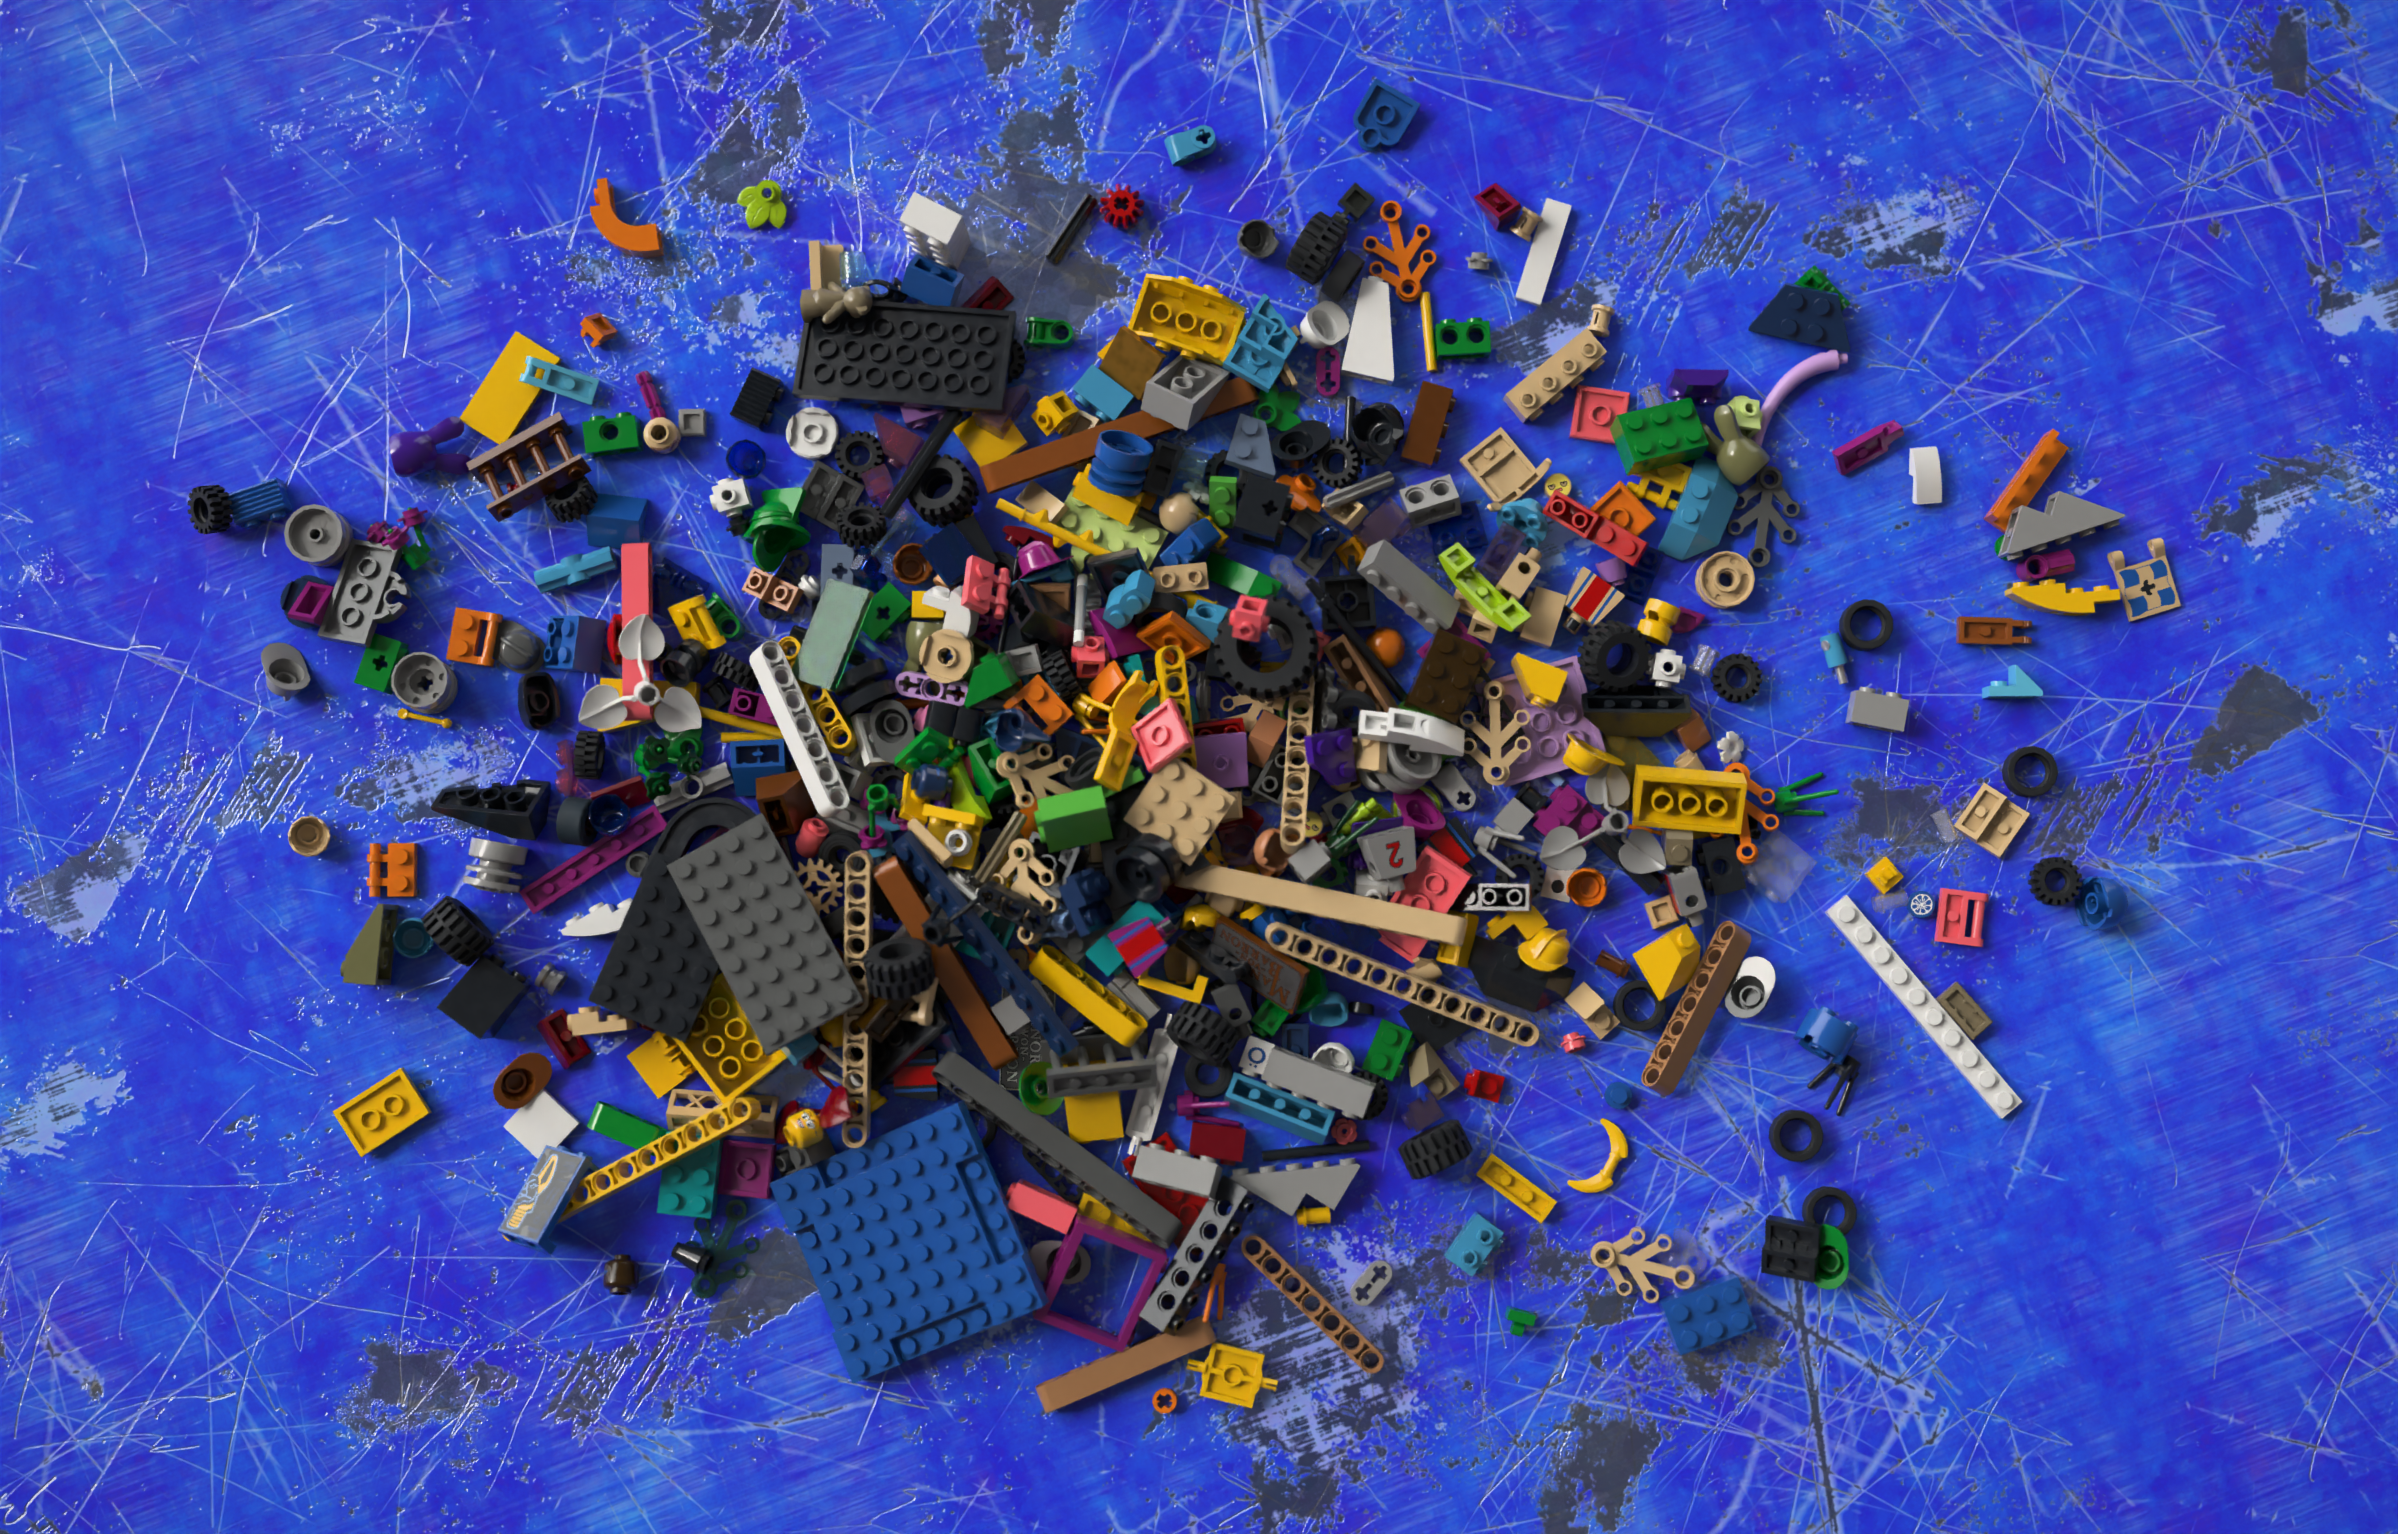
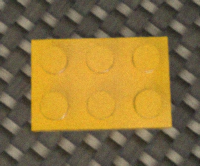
[333,1067,432,1157]

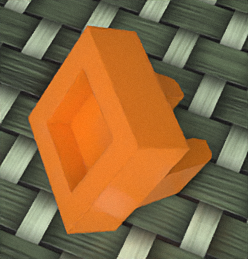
[580,313,618,348]

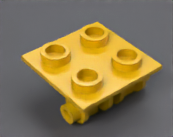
[627,1031,696,1099]

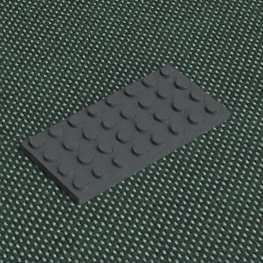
[667,813,865,1056]

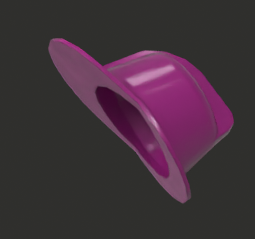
[1018,541,1074,579]
[1393,789,1446,842]

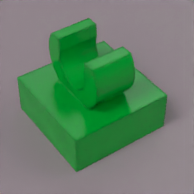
[1505,1306,1536,1337]

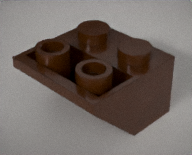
[756,770,818,837]

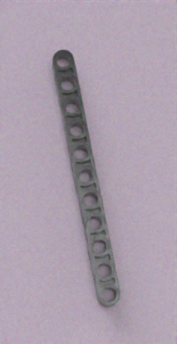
[931,1051,1183,1249]

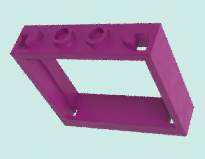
[1032,1213,1169,1352]

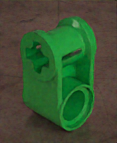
[1023,317,1075,349]
[705,592,745,642]

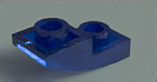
[1620,546,1665,606]

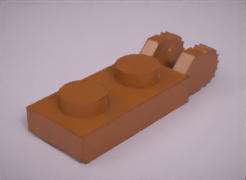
[1956,616,2032,646]

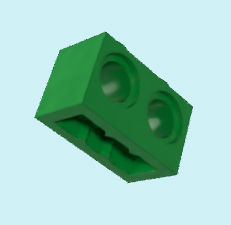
[1434,317,1491,361]

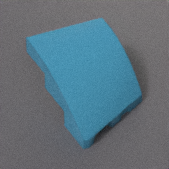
[1222,294,1298,393]

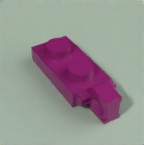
[1832,420,1904,475]

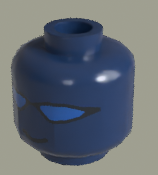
[911,763,953,801]

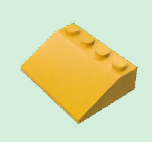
[672,972,788,1105]

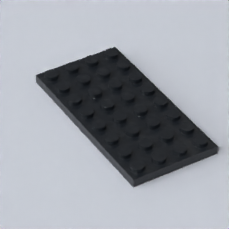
[792,301,1017,414]

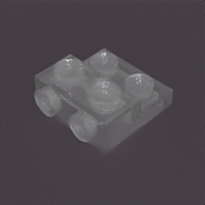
[1741,829,1818,904]

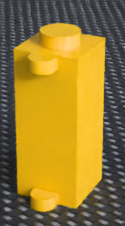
[1072,463,1146,526]

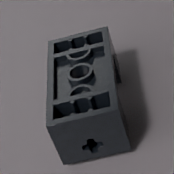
[1232,474,1294,553]

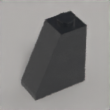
[1007,579,1075,651]

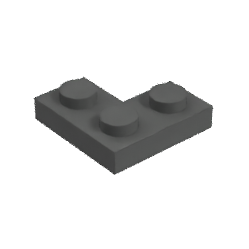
[1287,507,1346,578]

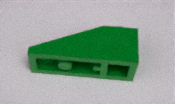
[1206,552,1282,598]

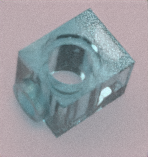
[1176,448,1209,484]

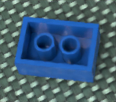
[1657,1273,1757,1356]

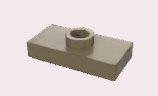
[1936,981,1993,1040]

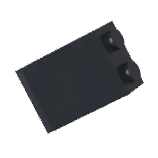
[437,953,532,1039]

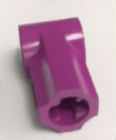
[2016,549,2075,582]

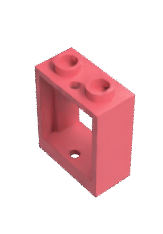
[1005,1179,1079,1234]

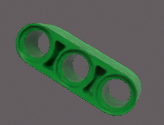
[587,1101,668,1156]

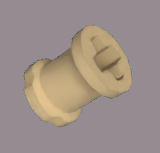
[1510,207,1543,242]
[1587,304,1615,337]

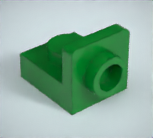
[1249,998,1289,1039]

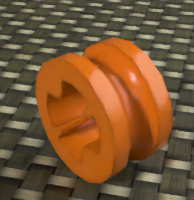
[1152,1388,1177,1414]

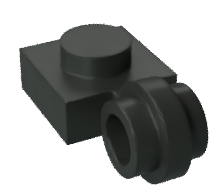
[1331,182,1375,227]

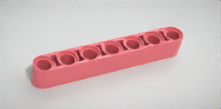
[621,542,654,721]

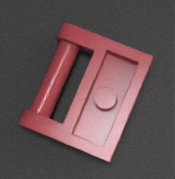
[1934,888,1989,947]

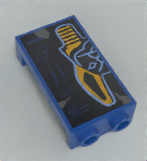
[498,1145,599,1255]

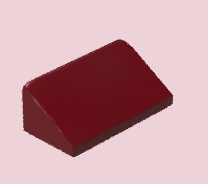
[960,276,1015,310]
[590,776,651,818]
[536,1008,591,1070]

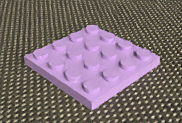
[1474,655,1606,788]

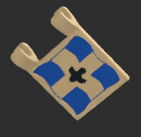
[2107,538,2181,622]

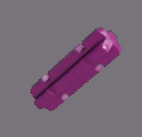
[635,371,666,419]

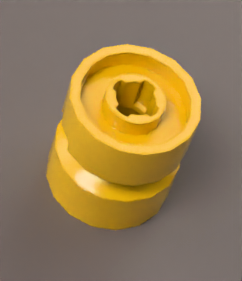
[1637,598,1681,646]

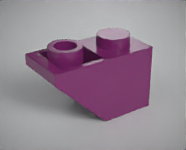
[728,687,790,727]

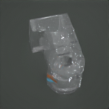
[1269,555,1318,604]

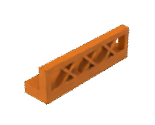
[1984,429,2069,534]

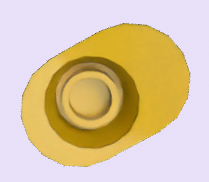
[1562,733,1625,775]
[1518,928,1570,972]

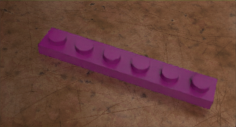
[519,804,668,914]

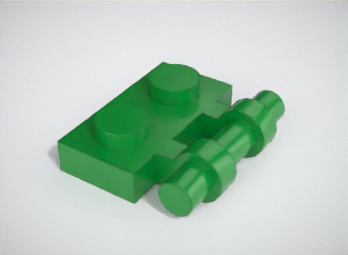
[894,726,964,775]

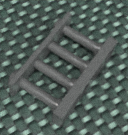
[1040,1029,1157,1098]

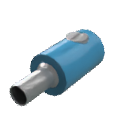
[1819,632,1848,685]

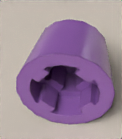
[1595,557,1627,587]

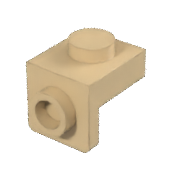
[1321,487,1369,531]

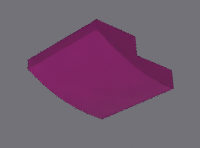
[1087,608,1152,660]

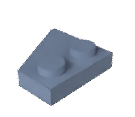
[1224,413,1276,480]

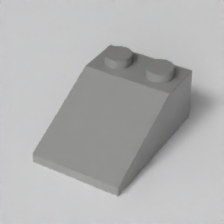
[1141,355,1230,431]

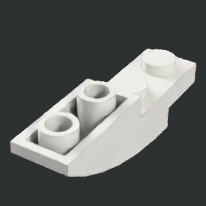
[1358,707,1465,756]
[560,898,632,937]

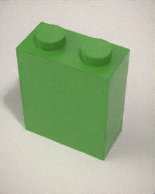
[1034,785,1113,853]

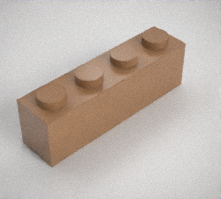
[1322,634,1399,713]

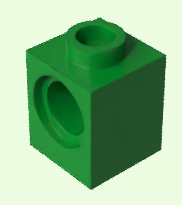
[1311,858,1349,889]

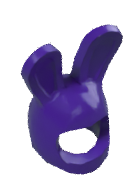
[389,416,471,478]

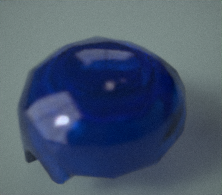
[726,439,766,480]
[588,794,631,837]

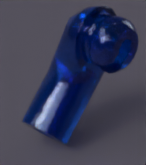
[1308,524,1340,559]

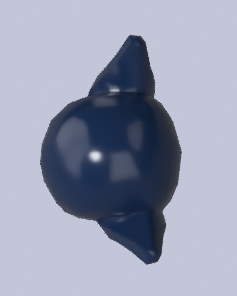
[995,708,1051,753]

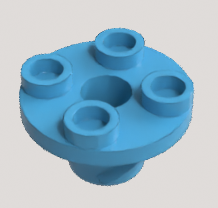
[1496,498,1549,548]

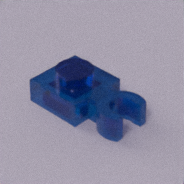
[849,548,887,593]

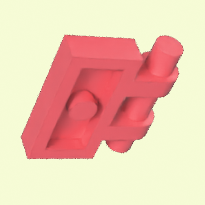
[961,555,1011,619]

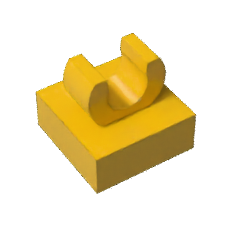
[1864,857,1904,894]

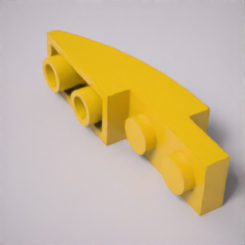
[2005,579,2121,616]

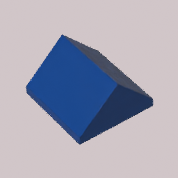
[586,493,648,549]

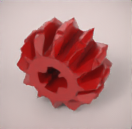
[1100,184,1144,230]

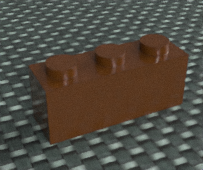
[1399,381,1456,470]

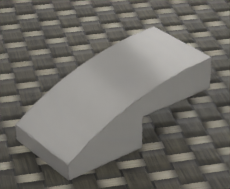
[996,643,1044,677]

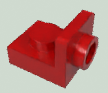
[1463,1068,1505,1103]

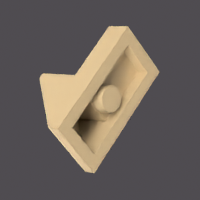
[1563,982,1620,1040]

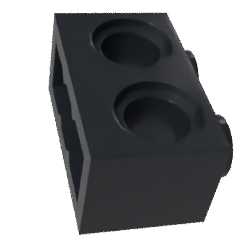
[1142,439,1184,501]

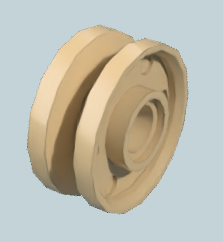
[1695,551,1755,609]

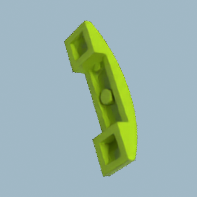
[1438,542,1531,632]
[937,738,992,828]

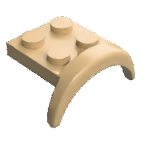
[1459,427,1552,513]

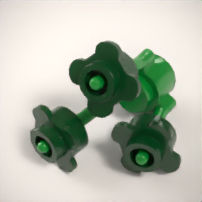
[634,735,703,800]

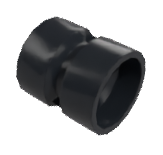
[660,638,710,687]

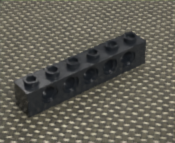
[1139,1175,1259,1337]

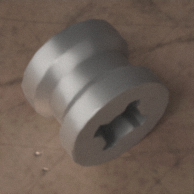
[535,962,568,996]

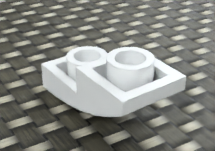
[1909,446,1942,505]

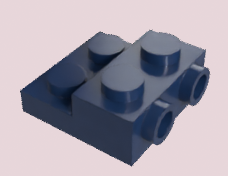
[1058,867,1114,937]

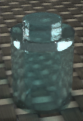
[839,251,867,291]

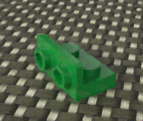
[1361,1019,1415,1081]

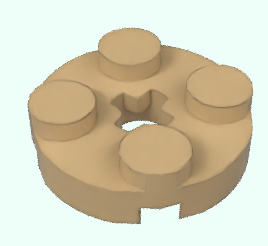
[919,629,974,683]

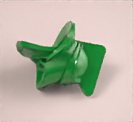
[742,487,811,572]

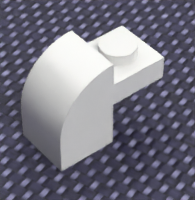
[922,585,980,639]

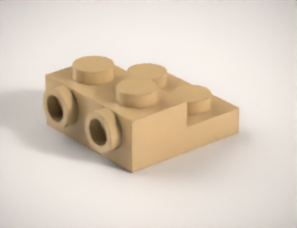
[567,1006,638,1036]

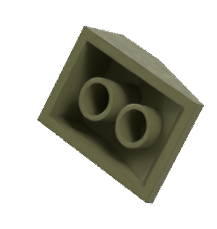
[340,904,399,985]

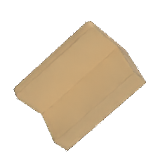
[809,240,846,291]

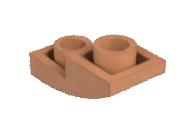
[742,566,804,614]

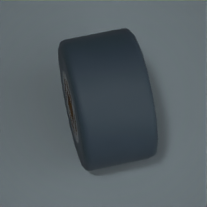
[556,796,600,847]

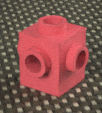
[1229,595,1270,642]
[1071,636,1109,678]

